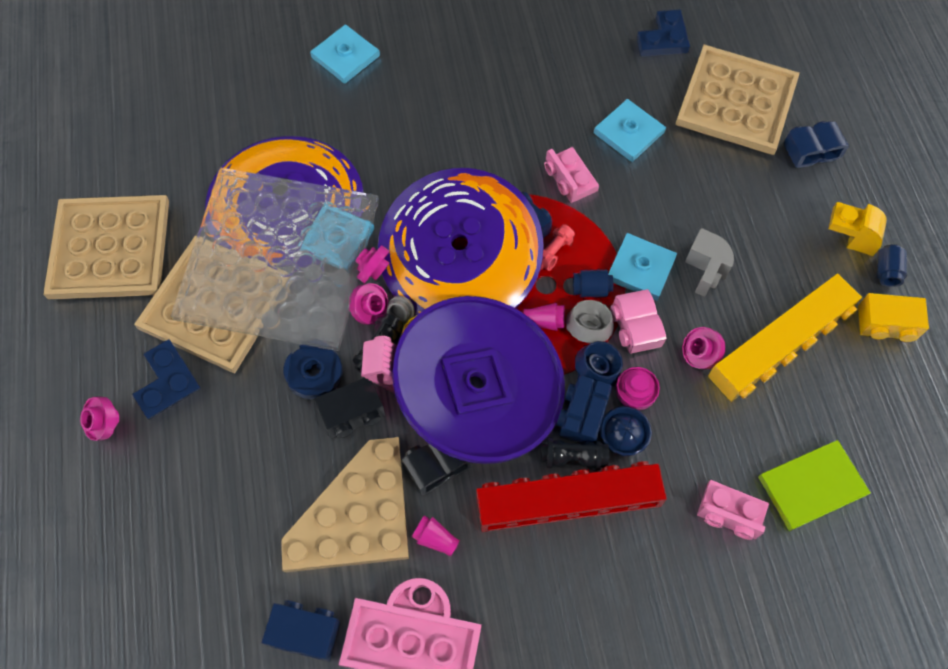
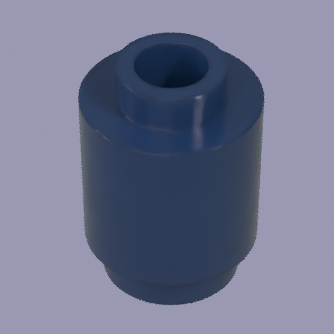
[877,244,907,287]
[573,269,613,298]

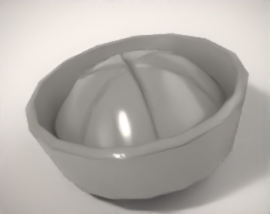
[565,300,614,344]

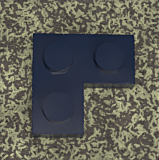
[637,10,690,57]
[132,339,201,420]

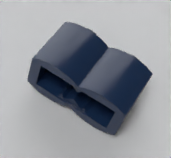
[783,121,849,168]

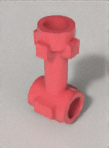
[541,225,575,271]

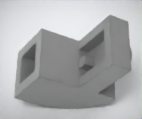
[685,228,734,297]

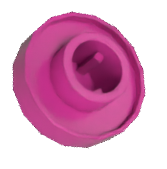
[355,245,390,284]
[349,283,389,325]
[682,327,725,370]
[615,367,660,410]
[80,396,119,441]

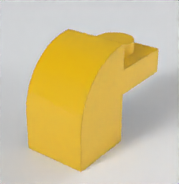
[828,202,887,256]

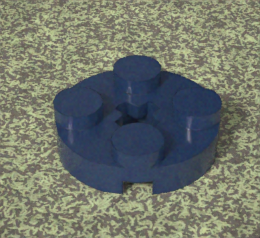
[283,342,343,399]

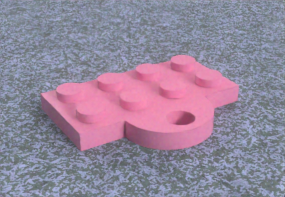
[339,578,482,669]

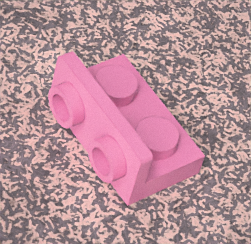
[544,147,599,203]
[697,480,769,540]

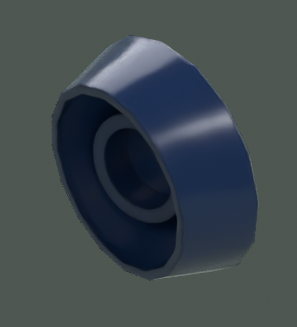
[575,341,623,386]
[600,406,652,456]

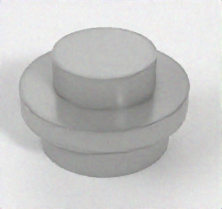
[387,296,414,323]

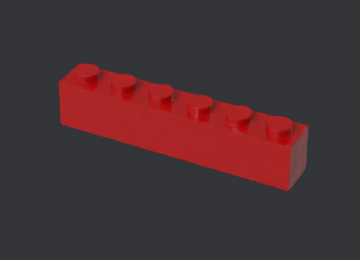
[476,461,667,532]

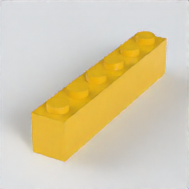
[708,273,862,402]

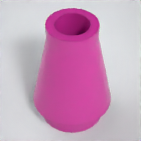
[524,303,565,331]
[411,515,460,557]

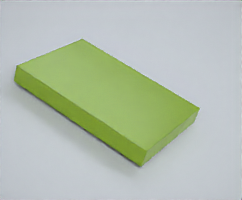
[758,440,871,532]

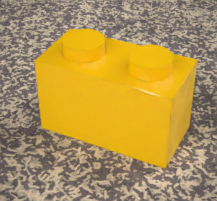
[858,293,929,342]

